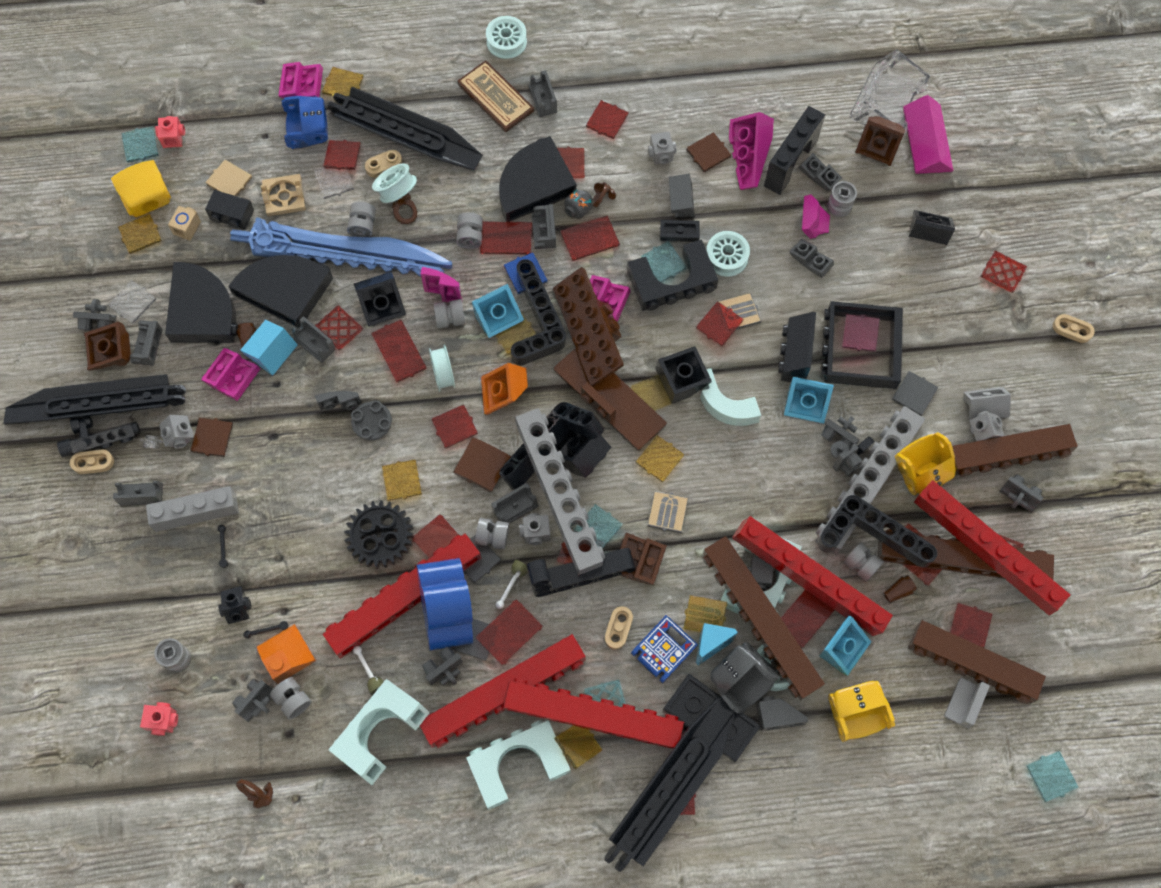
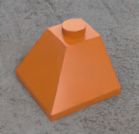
[481,363,528,415]
[257,624,316,684]

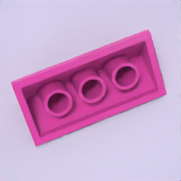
[903,95,953,174]

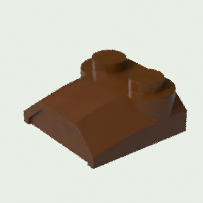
[855,116,906,166]
[84,322,131,371]

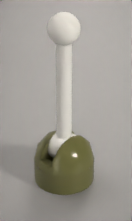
[496,559,528,609]
[353,646,384,695]

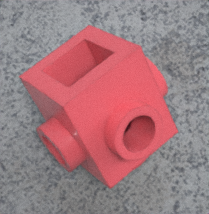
[155,116,185,148]
[140,702,178,736]

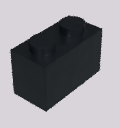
[205,190,254,229]

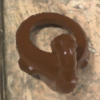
[593,182,616,208]
[391,193,417,225]
[236,779,273,809]

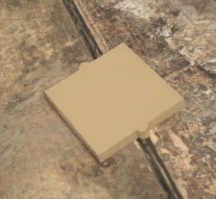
[206,160,252,196]

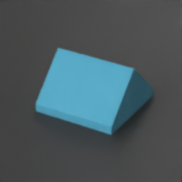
[472,284,524,338]
[240,320,298,376]
[784,377,834,424]
[819,616,871,676]
[696,623,738,666]

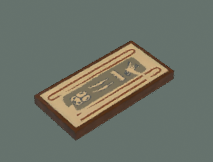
[457,60,534,132]

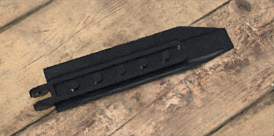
[327,86,483,171]
[3,374,186,425]
[604,696,735,872]

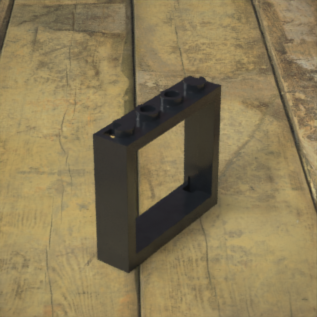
[821,301,903,389]

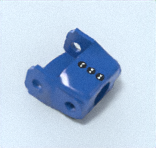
[282,96,328,149]

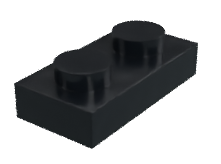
[660,220,700,242]

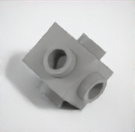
[648,132,677,164]
[969,411,1004,441]
[159,415,194,449]
[519,513,550,545]

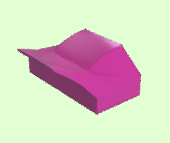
[802,194,830,239]

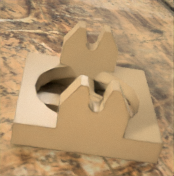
[261,174,306,217]

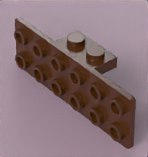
[553,267,624,386]
[554,348,667,451]

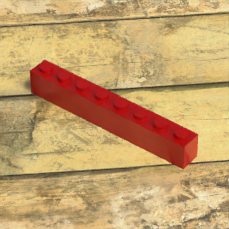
[914,480,1071,616]
[732,516,893,636]
[322,533,482,659]
[420,634,586,748]
[502,678,684,749]

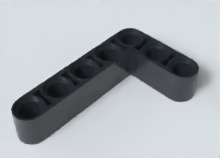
[511,259,566,366]
[499,402,604,490]
[818,495,937,568]
[526,548,636,597]

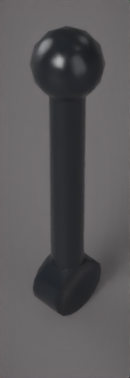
[218,525,228,568]
[243,621,289,639]

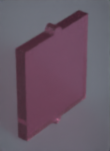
[842,314,880,352]

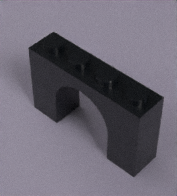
[764,106,826,195]
[627,239,718,311]

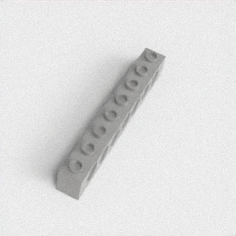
[815,406,925,556]
[515,408,605,575]

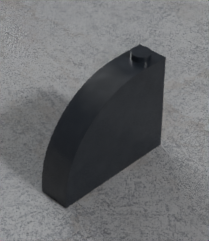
[499,136,577,223]
[228,255,333,328]
[165,262,238,343]

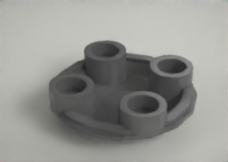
[351,400,392,441]

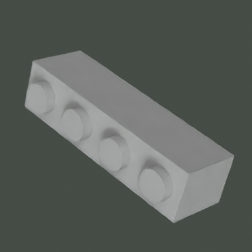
[146,486,239,532]

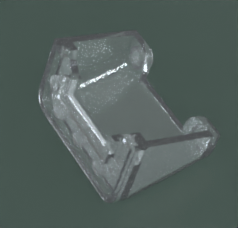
[850,49,930,134]

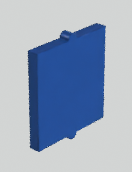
[504,253,547,294]

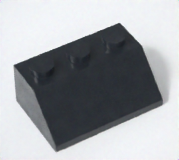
[778,312,816,382]

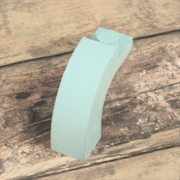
[700,368,761,426]

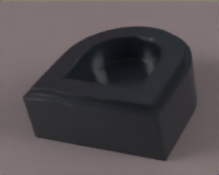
[857,436,875,456]

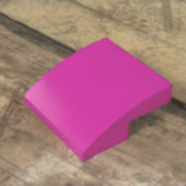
[278,62,323,98]
[420,267,462,303]
[590,275,631,322]
[201,348,260,401]

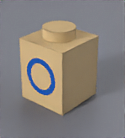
[168,206,201,241]

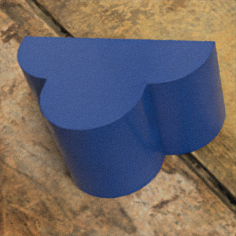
[416,558,473,651]

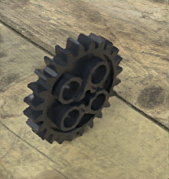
[344,500,414,569]

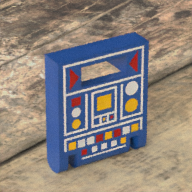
[631,615,698,684]

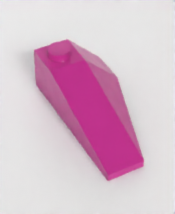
[729,112,774,190]

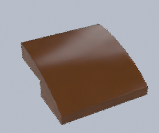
[453,437,511,492]
[619,532,667,585]

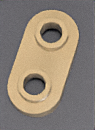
[365,150,402,178]
[1053,314,1095,343]
[70,449,114,474]
[605,606,633,650]

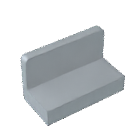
[963,387,1011,420]
[944,678,990,729]

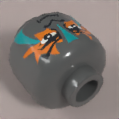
[564,190,593,219]

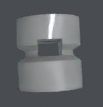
[827,181,857,217]
[347,202,376,237]
[456,213,483,249]
[434,299,466,329]
[475,518,509,549]
[843,542,884,582]
[154,638,191,673]
[270,677,312,720]

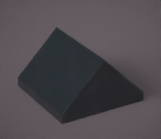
[909,210,955,245]

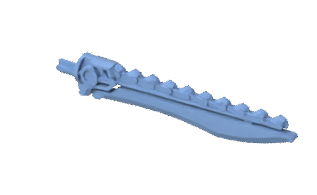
[230,217,452,276]

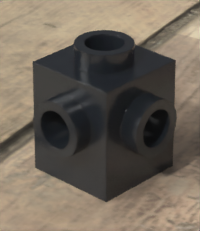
[218,586,252,624]

